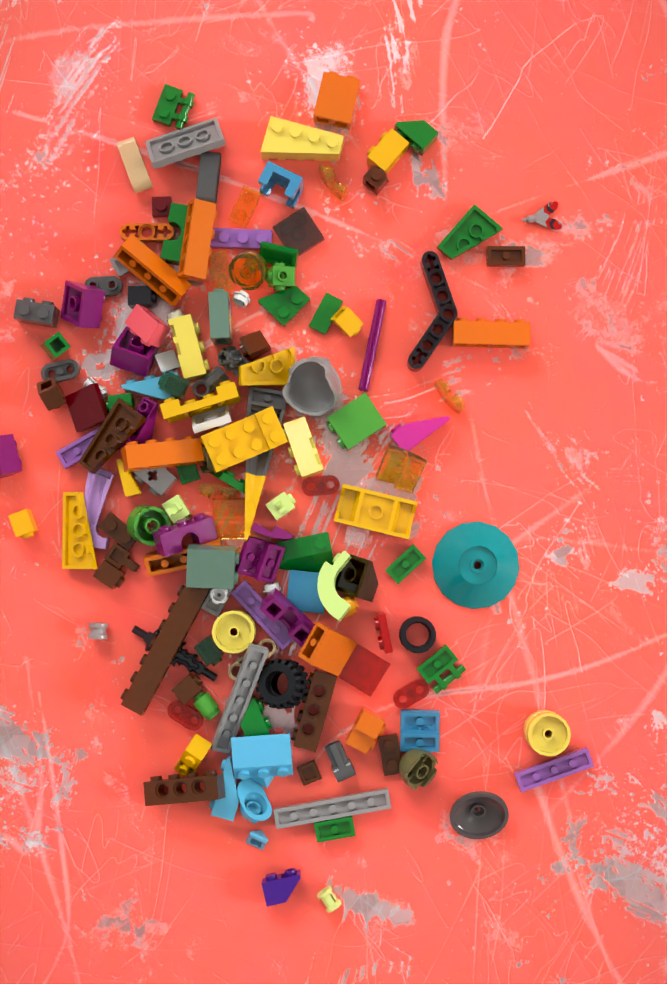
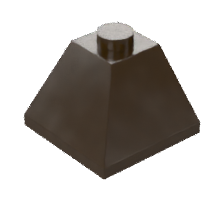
[336,553,378,602]

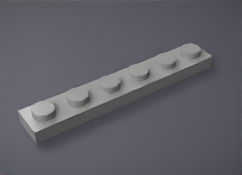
[210,643,269,754]
[273,788,391,829]

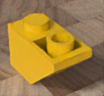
[174,734,212,777]

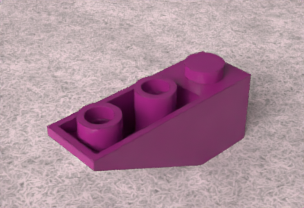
[119,397,158,450]

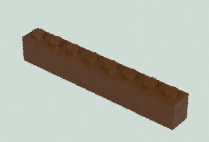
[120,585,211,716]

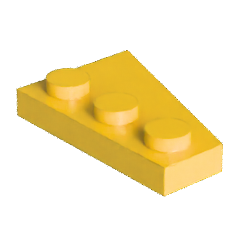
[238,347,295,386]

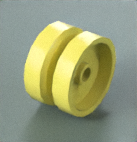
[212,609,257,654]
[523,709,571,756]

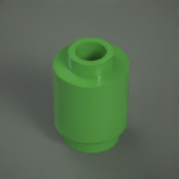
[193,691,220,721]

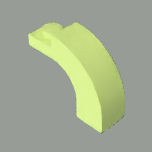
[317,551,352,622]

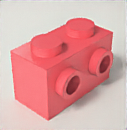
[125,304,171,348]

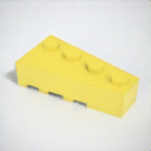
[260,116,344,161]

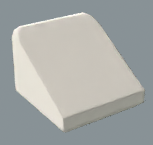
[155,350,181,373]

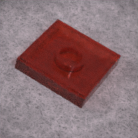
[339,644,390,697]

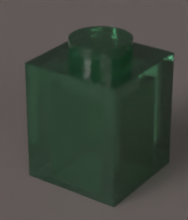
[158,371,190,400]
[193,635,224,666]

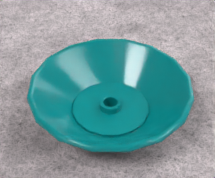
[432,521,519,609]

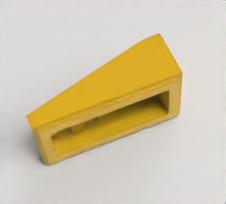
[116,458,142,498]

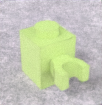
[265,492,296,521]
[162,494,192,524]

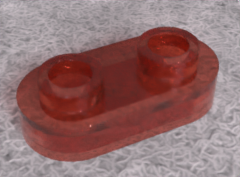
[302,475,340,496]
[393,679,429,709]
[167,700,204,731]

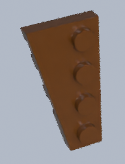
[79,398,147,474]

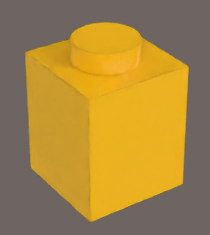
[330,306,364,337]
[8,509,39,540]

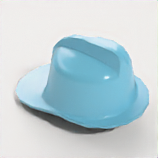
[237,778,272,824]

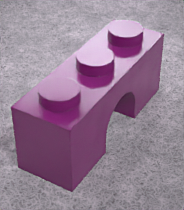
[152,513,218,557]
[260,588,315,648]

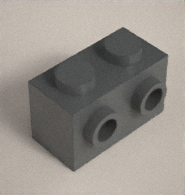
[13,297,60,328]

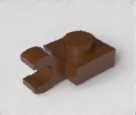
[104,543,140,572]

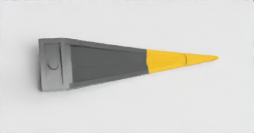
[244,386,286,541]

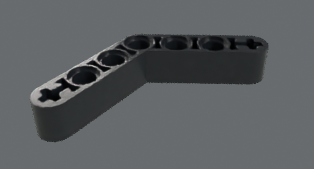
[407,251,458,372]

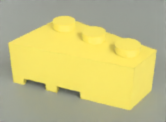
[168,314,210,381]
[283,416,324,479]

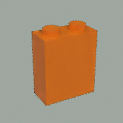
[313,71,361,130]
[298,621,357,677]

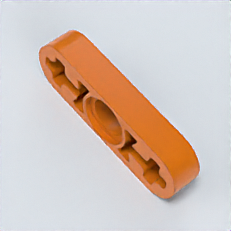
[119,223,175,243]

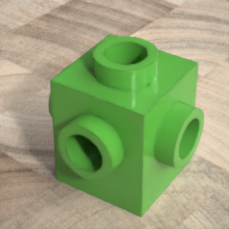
[265,263,295,291]

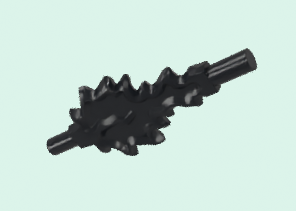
[132,625,217,681]

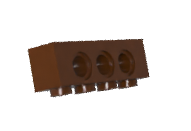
[291,669,337,752]
[143,770,226,806]

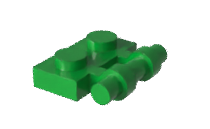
[152,84,195,130]
[416,644,466,694]

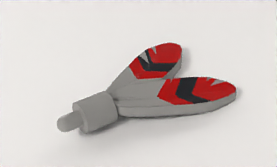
[522,201,562,230]

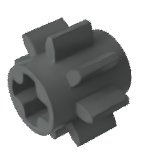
[218,346,242,370]

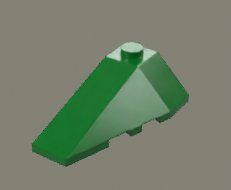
[275,532,334,573]

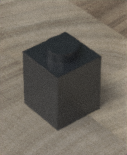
[128,286,157,309]

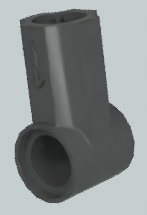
[193,366,229,400]
[325,740,356,783]

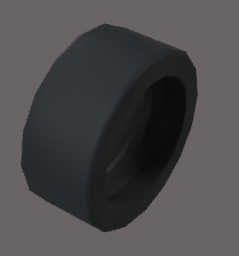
[399,616,436,653]

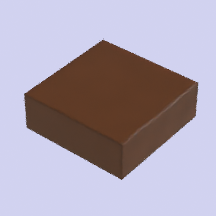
[297,759,322,786]

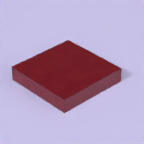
[65,383,108,432]

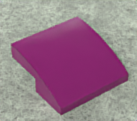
[251,523,294,540]
[235,536,286,584]

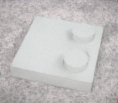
[192,405,232,434]

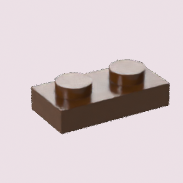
[486,246,525,267]
[98,512,136,551]
[378,733,401,776]

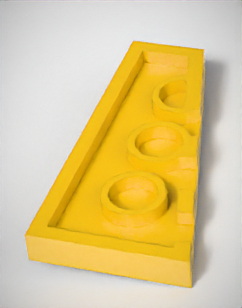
[62,492,97,569]

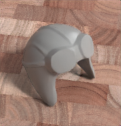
[282,356,342,416]

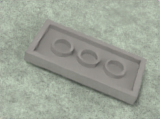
[145,117,226,169]

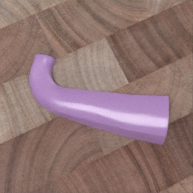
[84,469,115,549]

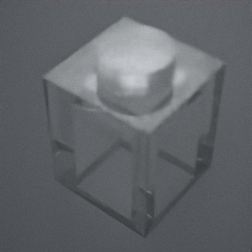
[343,526,373,550]

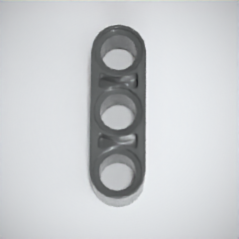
[196,152,221,204]

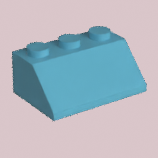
[231,733,293,780]

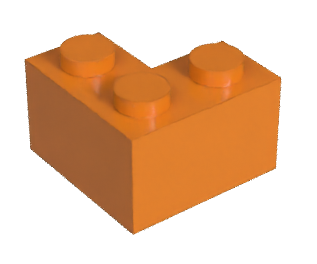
[346,706,386,754]

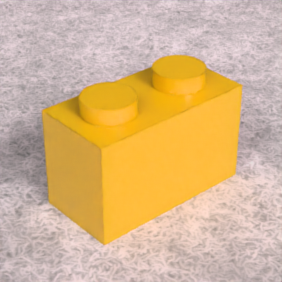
[367,129,409,174]

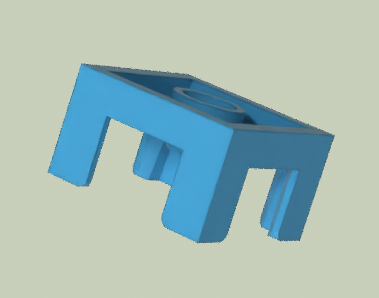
[258,161,304,209]

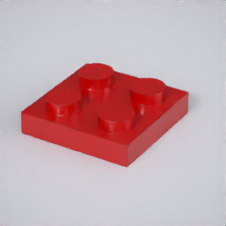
[373,612,393,654]

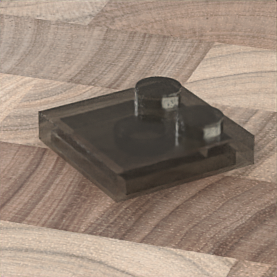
[272,207,325,257]

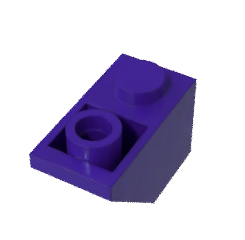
[261,868,301,907]

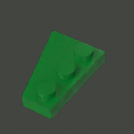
[437,204,503,260]

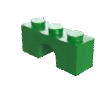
[160,202,188,266]

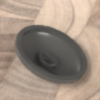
[450,791,509,839]

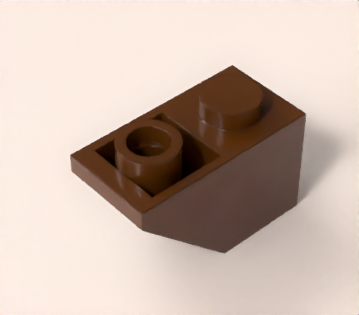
[239,330,271,361]

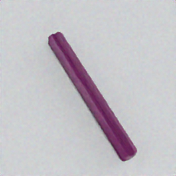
[358,299,386,392]

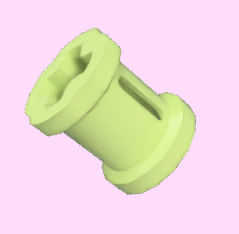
[317,886,341,913]

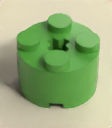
[127,505,171,546]

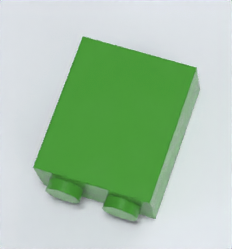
[326,393,387,451]

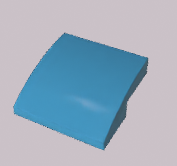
[287,570,324,614]
[400,709,440,752]

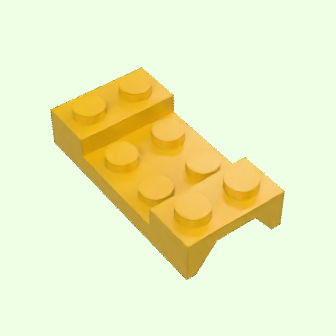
[160,380,242,424]
[200,406,288,473]
[334,484,418,540]

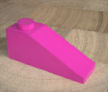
[390,416,450,455]

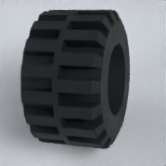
[256,659,310,709]

